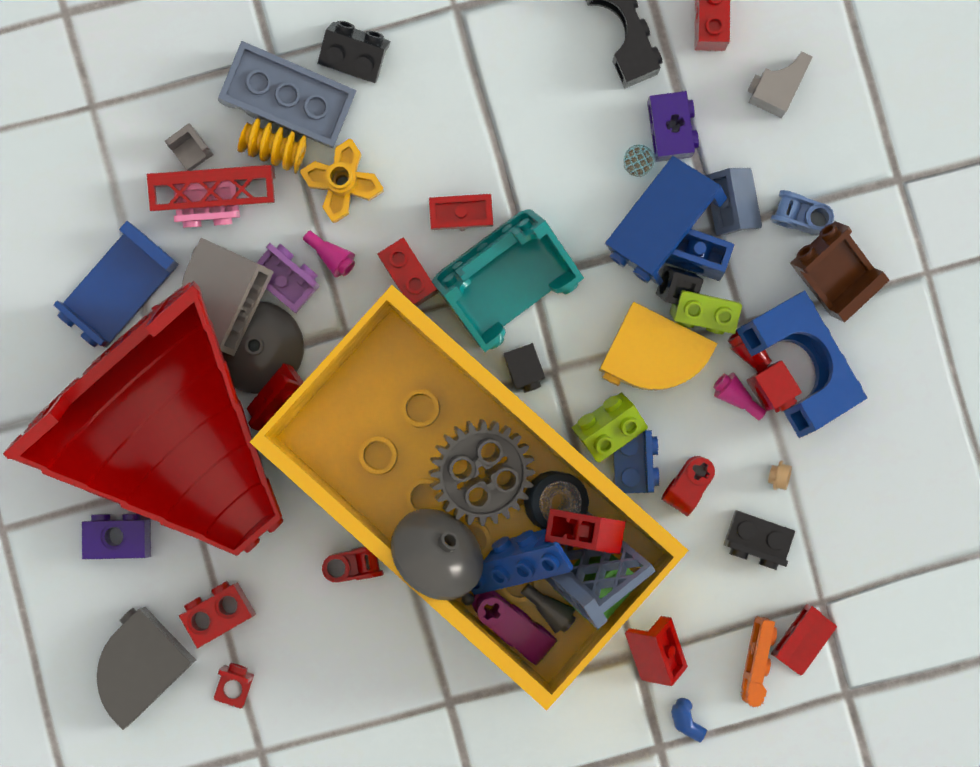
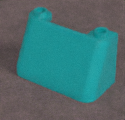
[432,209,584,352]

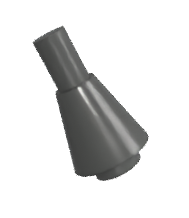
[521,583,576,633]

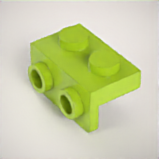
[670,290,742,335]
[571,392,648,463]

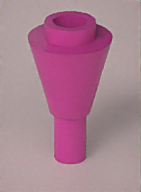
[303,230,355,277]
[713,373,766,421]

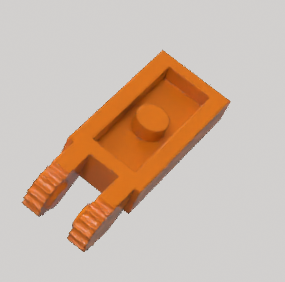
[740,616,777,708]

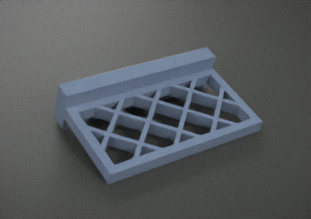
[545,512,656,629]

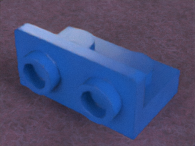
[613,430,659,494]

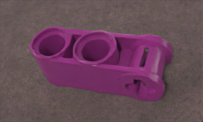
[472,590,557,665]

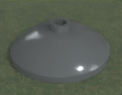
[221,301,304,394]
[391,509,483,600]

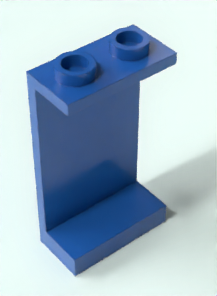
[605,156,727,286]
[53,221,179,348]

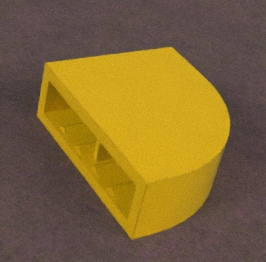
[599,302,718,391]

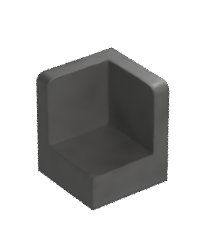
[165,123,213,171]

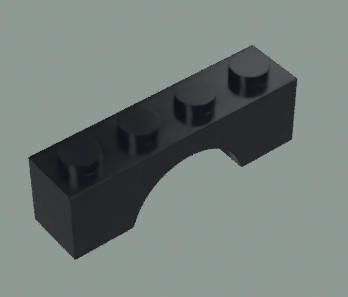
[586,0,663,89]

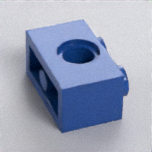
[665,229,735,281]

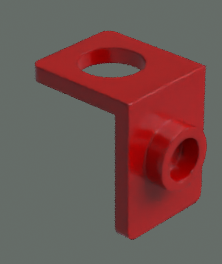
[214,663,254,709]

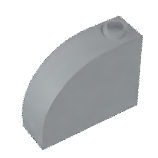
[181,238,274,356]

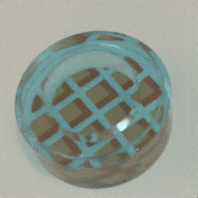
[623,145,655,177]

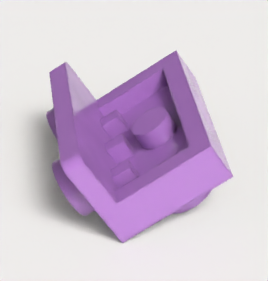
[257,243,320,313]

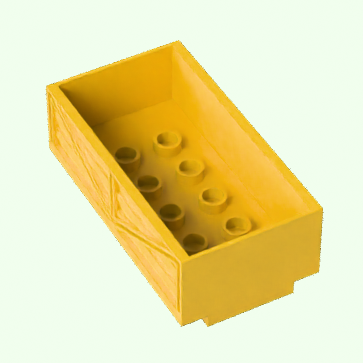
[250,285,689,711]

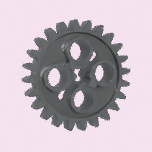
[429,419,535,526]

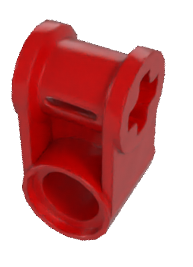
[661,456,715,516]
[322,546,384,582]

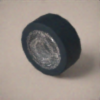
[524,471,589,530]

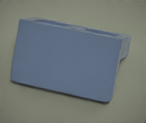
[705,168,762,236]

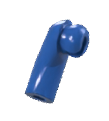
[671,698,707,743]

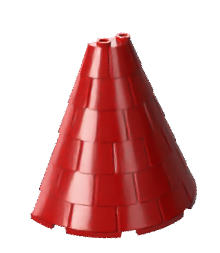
[3,281,283,556]

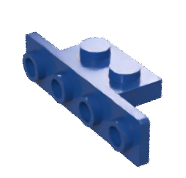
[471,529,573,595]

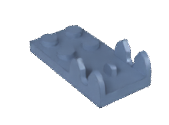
[218,41,357,148]

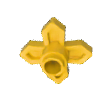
[300,139,384,223]

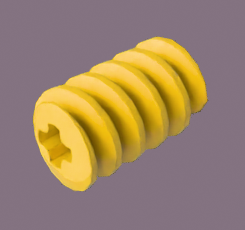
[237,117,307,174]

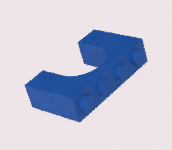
[736,290,867,438]

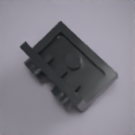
[317,21,391,83]

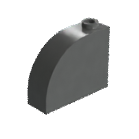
[97,607,196,730]

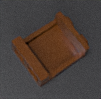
[790,221,890,323]

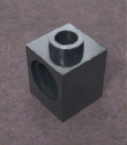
[656,265,704,305]
[503,343,545,393]

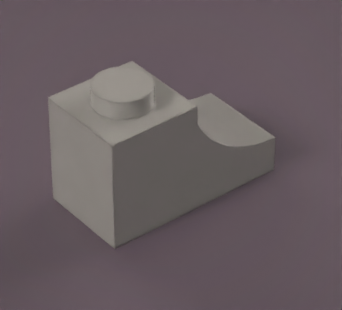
[748,51,813,118]

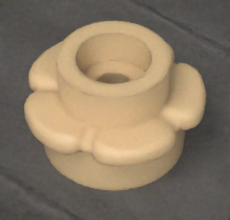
[768,460,792,490]

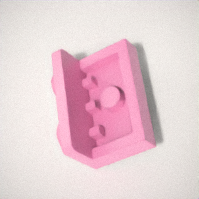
[174,180,240,228]

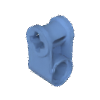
[770,190,834,235]

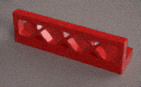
[147,165,275,211]

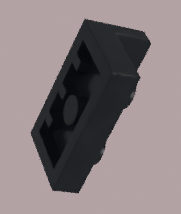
[723,510,795,570]

